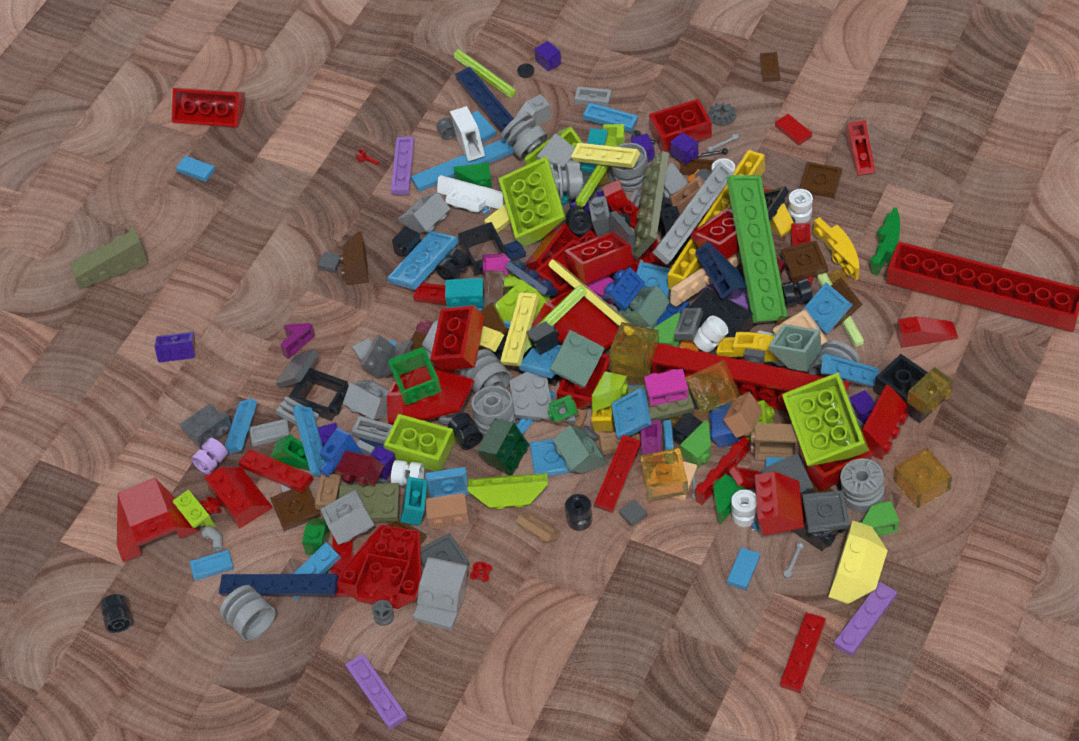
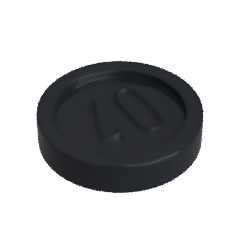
[517,63,534,78]

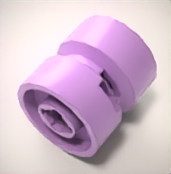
[191,438,228,475]

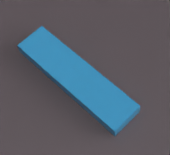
[821,354,879,388]
[293,405,325,477]

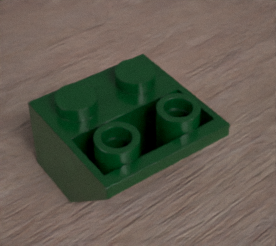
[477,418,529,476]

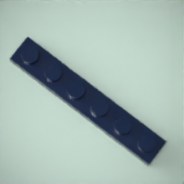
[455,67,514,133]
[219,574,339,596]

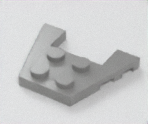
[509,372,576,424]

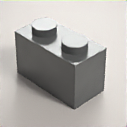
[588,196,611,237]

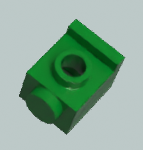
[547,395,580,423]

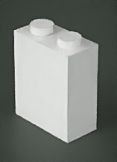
[450,106,485,161]

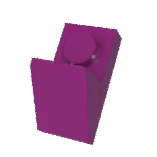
[280,323,315,359]
[641,420,662,461]

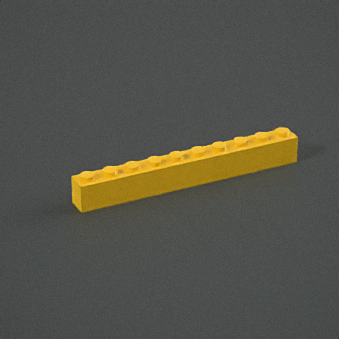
[667,150,765,290]

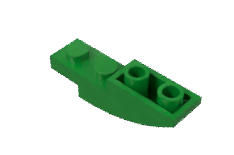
[869,207,900,276]

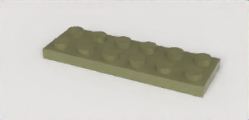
[634,151,669,258]

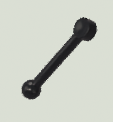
[696,148,728,159]

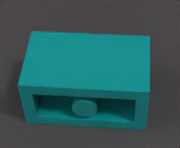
[445,278,485,308]
[400,476,427,526]

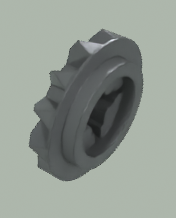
[708,102,736,125]

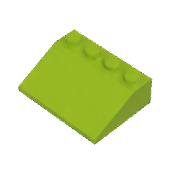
[498,156,566,247]
[782,372,869,466]

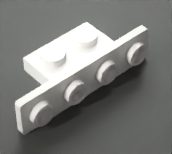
[437,175,504,212]

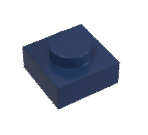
[504,240,526,261]

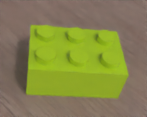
[384,414,455,472]

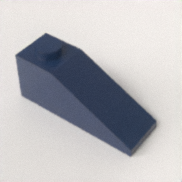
[695,241,747,299]

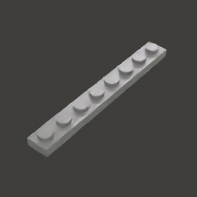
[652,162,734,265]

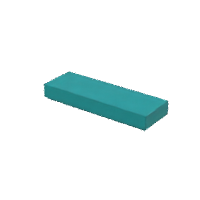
[581,128,608,173]

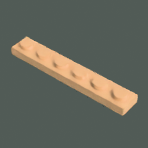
[670,251,742,306]

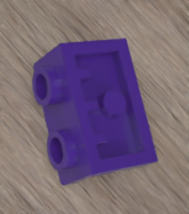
[154,331,195,363]

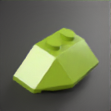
[495,280,550,322]
[467,473,548,509]

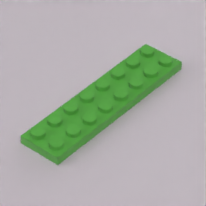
[726,175,787,323]

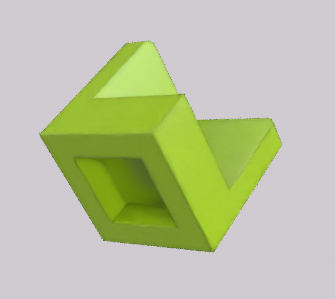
[603,124,625,147]

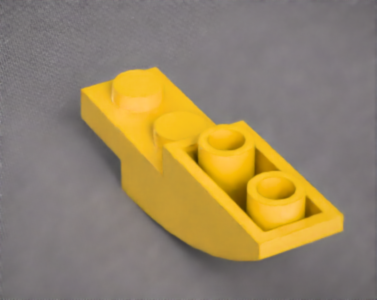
[813,217,859,281]
[716,332,781,361]

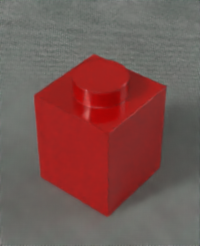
[602,179,629,211]

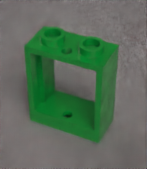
[388,347,442,405]

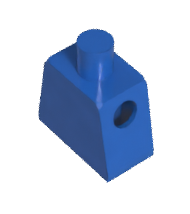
[319,428,363,478]

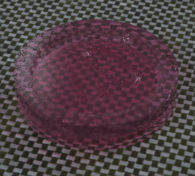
[416,321,433,335]

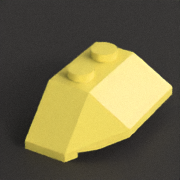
[828,520,888,604]

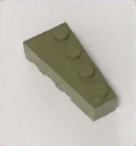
[69,227,148,289]

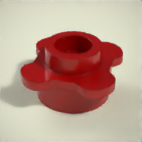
[199,496,222,514]
[470,561,492,582]

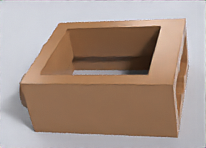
[751,423,802,462]

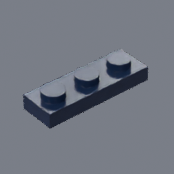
[505,260,558,296]

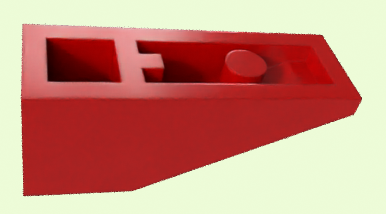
[845,120,876,176]
[896,316,958,348]

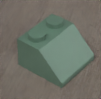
[618,285,670,329]
[769,324,822,372]
[550,330,604,388]
[553,425,608,474]

